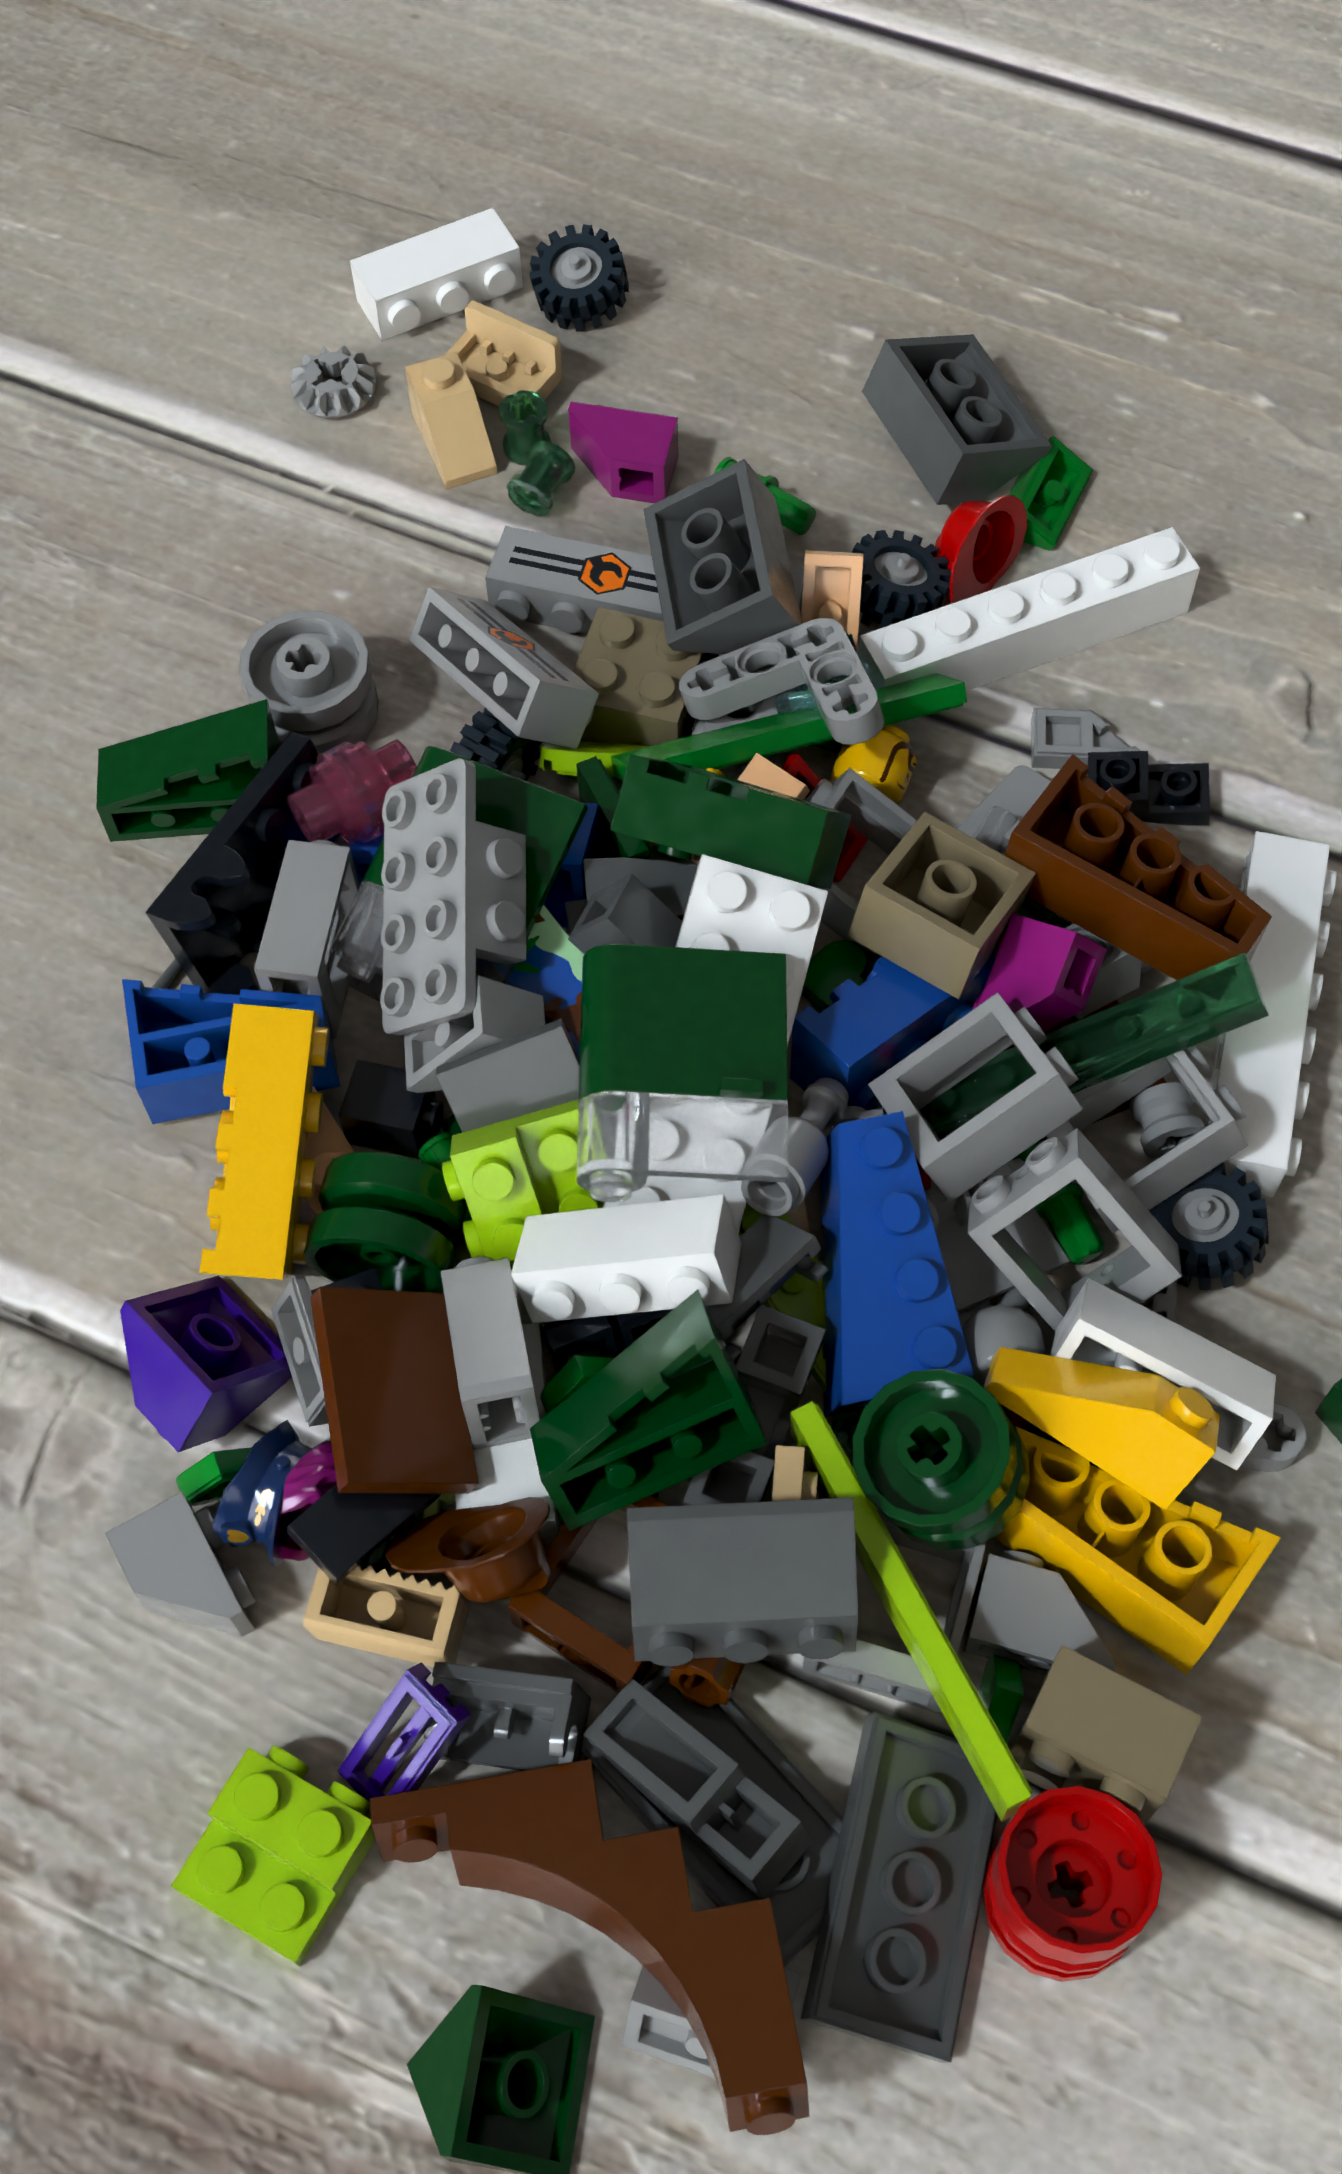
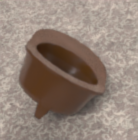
[386,1497,550,1603]

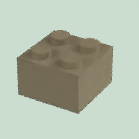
[573,607,710,746]
[847,811,1036,1000]
[1010,1645,1203,1825]

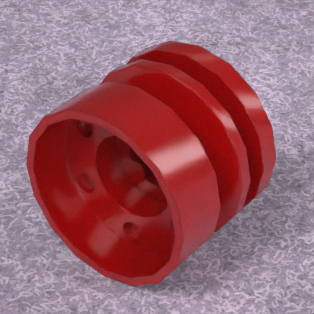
[982,1786,1162,1982]

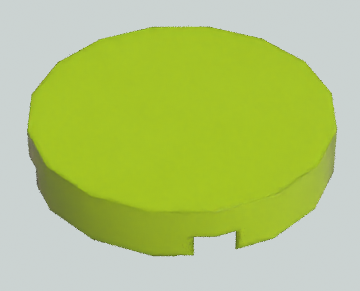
[539,742,648,777]

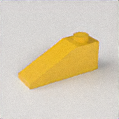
[984,1347,1220,1510]

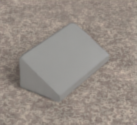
[271,1274,328,1427]

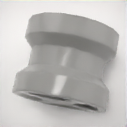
[1129,1082,1205,1158]

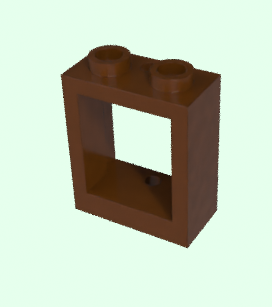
[507,1492,667,1694]

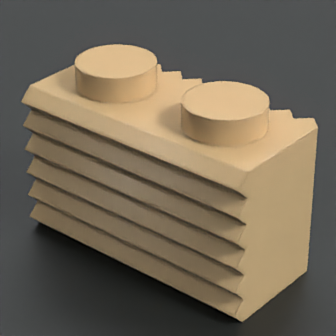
[303,1565,470,1667]

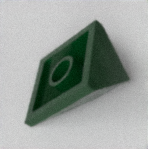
[407,1985,595,2174]

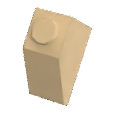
[405,351,498,489]

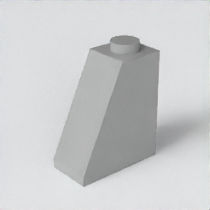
[441,1256,540,1450]

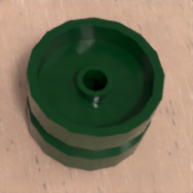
[304,1152,467,1293]
[852,1369,1030,1550]

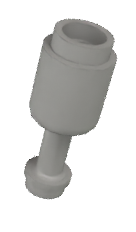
[741,1078,849,1216]

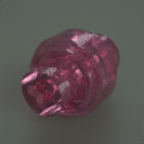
[287,739,417,844]

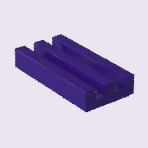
[337,1662,472,1802]

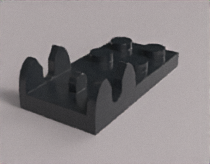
[145,732,352,995]

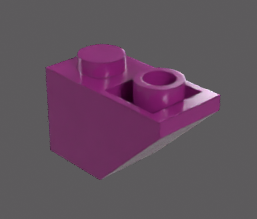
[568,401,679,503]
[973,914,1107,1052]

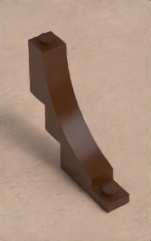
[370,1759,810,2135]

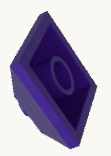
[120,1275,292,1452]

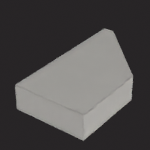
[1031,708,1141,769]

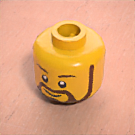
[831,725,918,805]

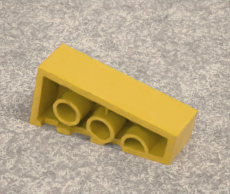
[199,1003,329,1280]
[994,1426,1281,1676]

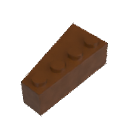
[1005,754,1272,1005]

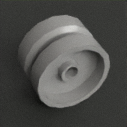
[239,611,379,762]

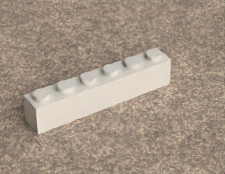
[858,527,1200,691]
[1204,831,1337,1197]

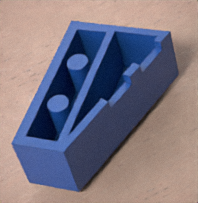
[122,979,341,1124]

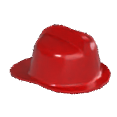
[935,495,1027,603]

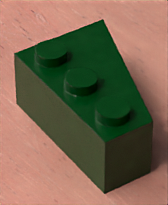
[96,699,280,842]
[610,754,852,889]
[530,1289,767,1531]

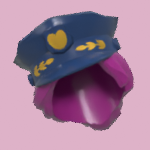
[212,1420,337,1566]

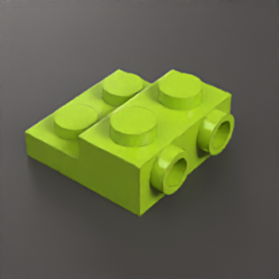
[442,1099,609,1270]
[171,1745,376,1967]

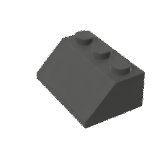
[862,334,1052,505]
[643,459,802,654]
[627,1497,858,1667]

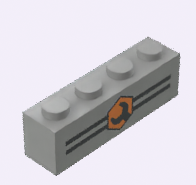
[485,526,663,634]
[409,587,599,749]

